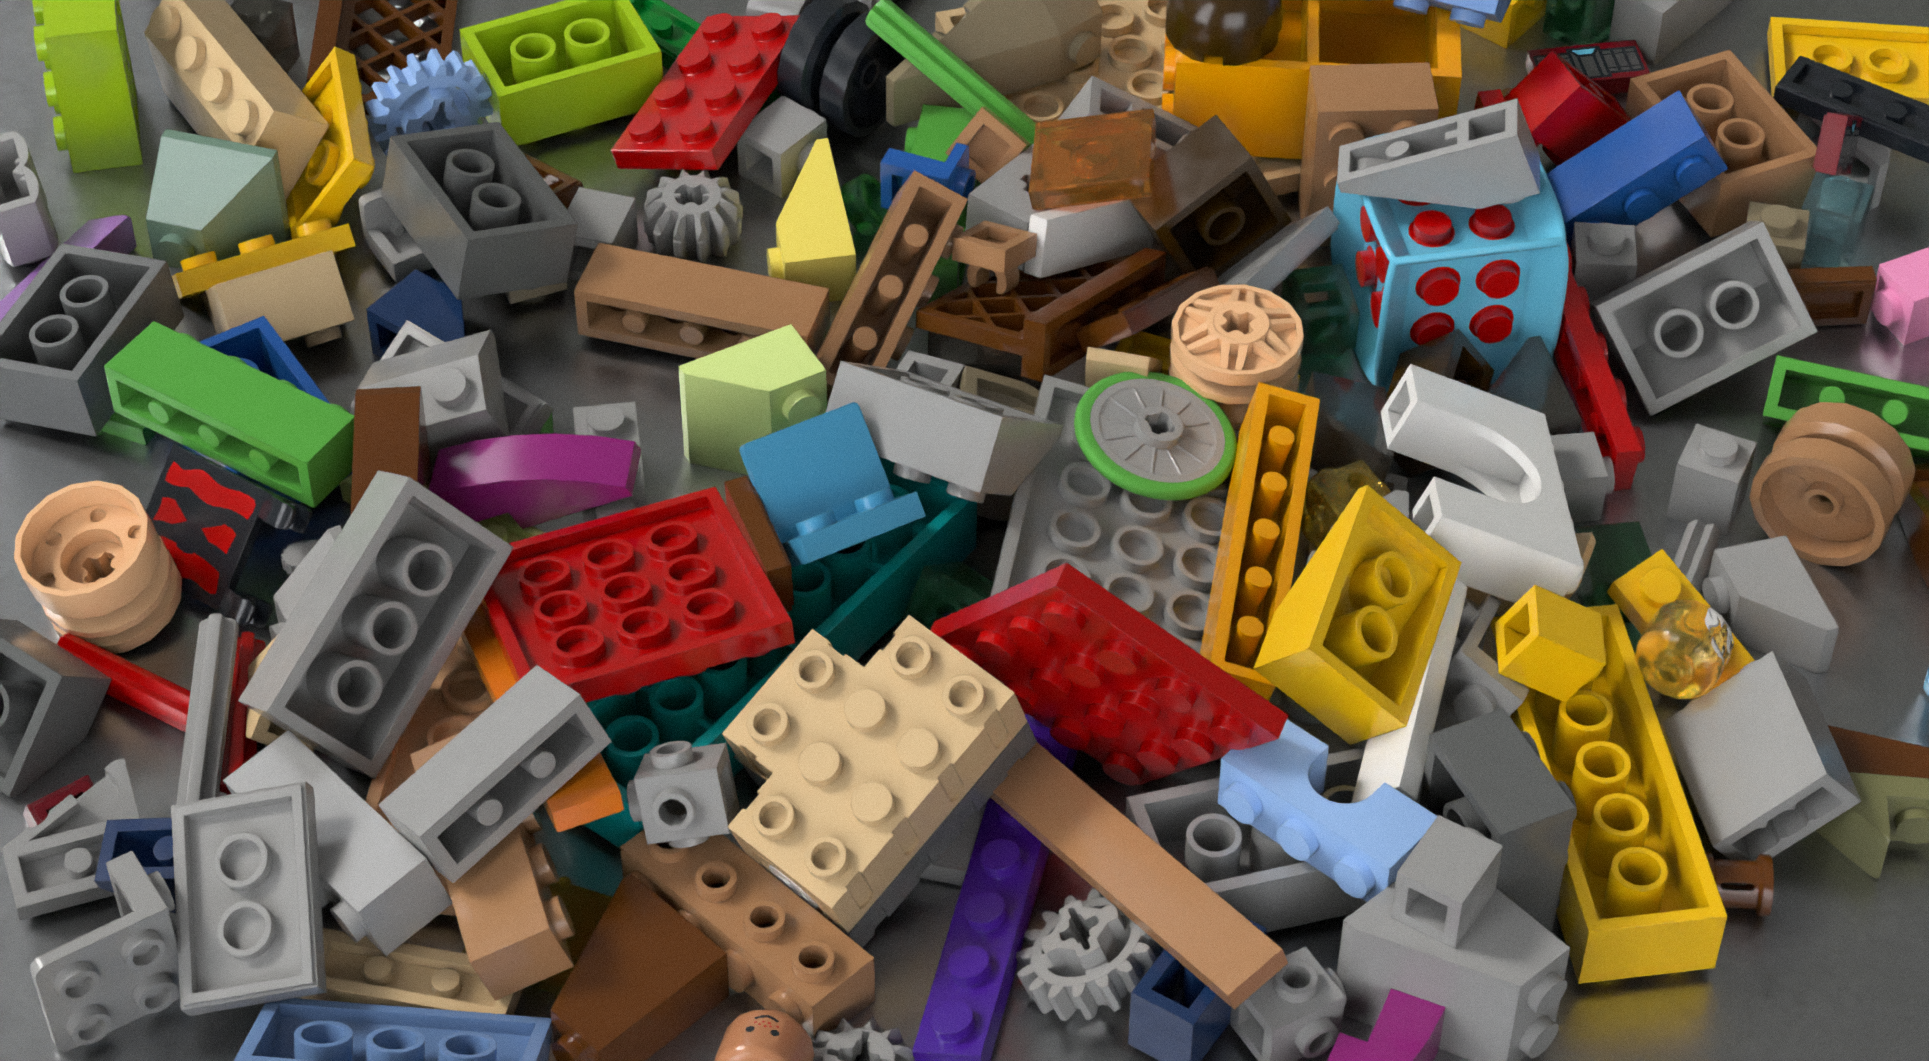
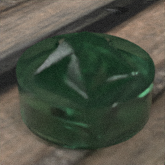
[841,174,888,236]

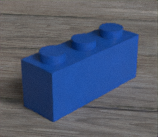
[1546,90,1728,248]

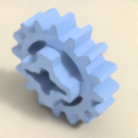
[365,48,493,156]

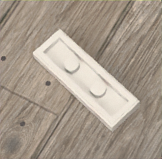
[1024,192,1153,278]

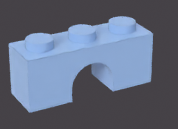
[1218,719,1437,902]

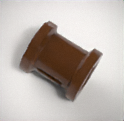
[1705,852,1774,916]

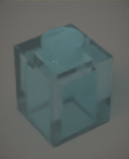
[1802,172,1874,268]

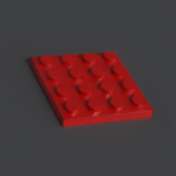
[481,486,795,703]
[930,563,1289,786]

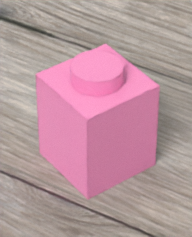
[1870,247,1929,345]

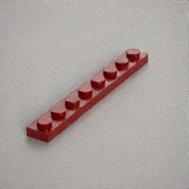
[1474,89,1645,492]

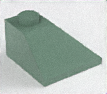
[146,129,292,269]

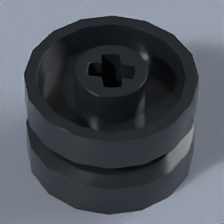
[777,0,906,138]

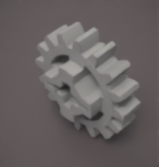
[1016,887,1165,1021]

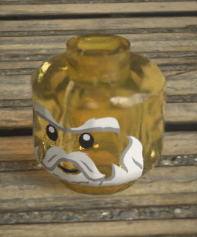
[1635,600,1734,699]

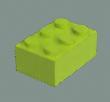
[32,0,143,173]
[459,0,663,146]

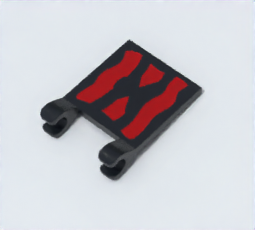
[146,444,312,628]

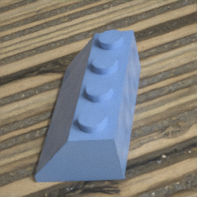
[234,998,552,1061]

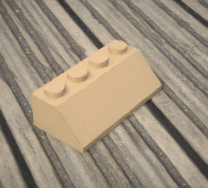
[144,0,329,201]

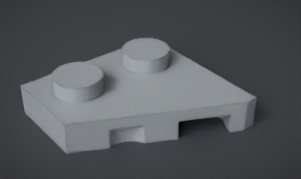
[1,758,141,920]

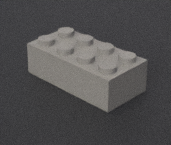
[238,470,514,779]
[1125,746,1417,932]

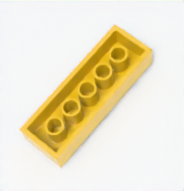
[1483,604,1727,984]

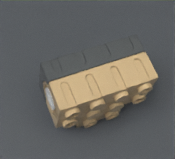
[722,615,1037,948]

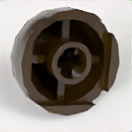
[1165,0,1283,66]

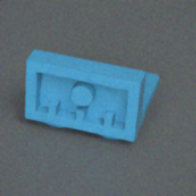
[739,402,926,568]

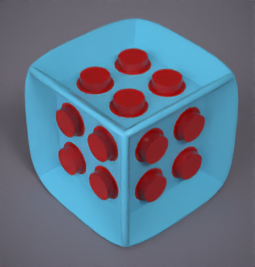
[1331,133,1569,392]

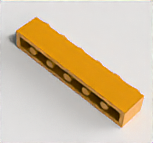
[1200,382,1320,701]

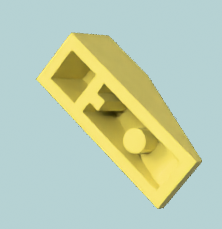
[767,138,856,302]

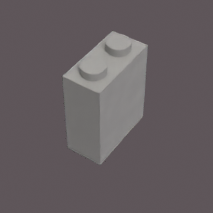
[1662,651,1861,861]

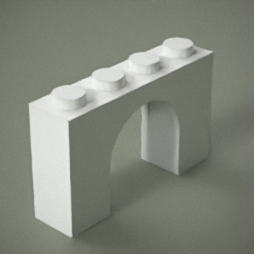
[1380,364,1584,603]

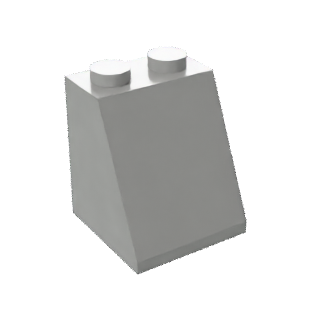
[1337,881,1570,1061]

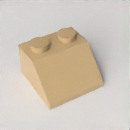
[200,250,355,348]

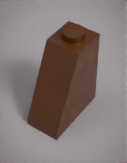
[351,386,432,514]
[550,874,729,1061]

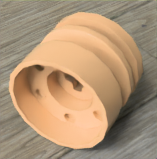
[1168,284,1304,430]
[14,480,182,654]

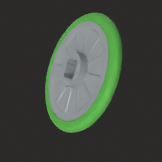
[1074,372,1237,500]

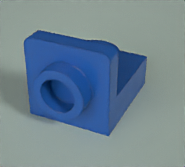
[880,143,976,209]

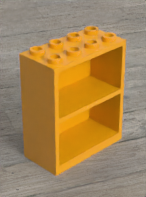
[1161,0,1462,159]

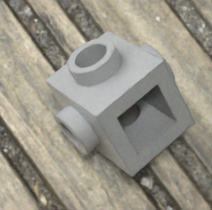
[627,741,739,848]
[1230,946,1347,1061]

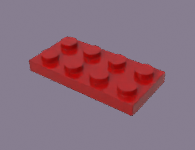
[611,13,800,170]

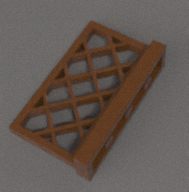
[306,0,458,115]
[916,247,1166,382]

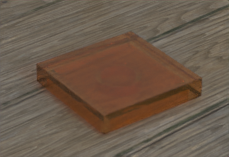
[1029,108,1157,210]

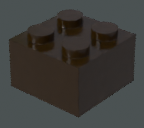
[1120,115,1292,278]

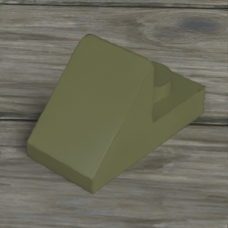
[1815,772,1929,879]

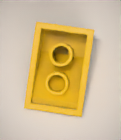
[1254,485,1462,745]

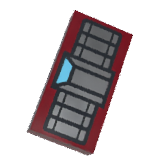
[1525,40,1650,94]
[1813,112,1863,175]

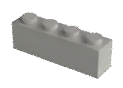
[223,730,453,956]

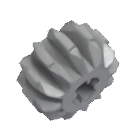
[643,169,743,264]

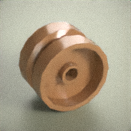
[1749,402,1915,567]

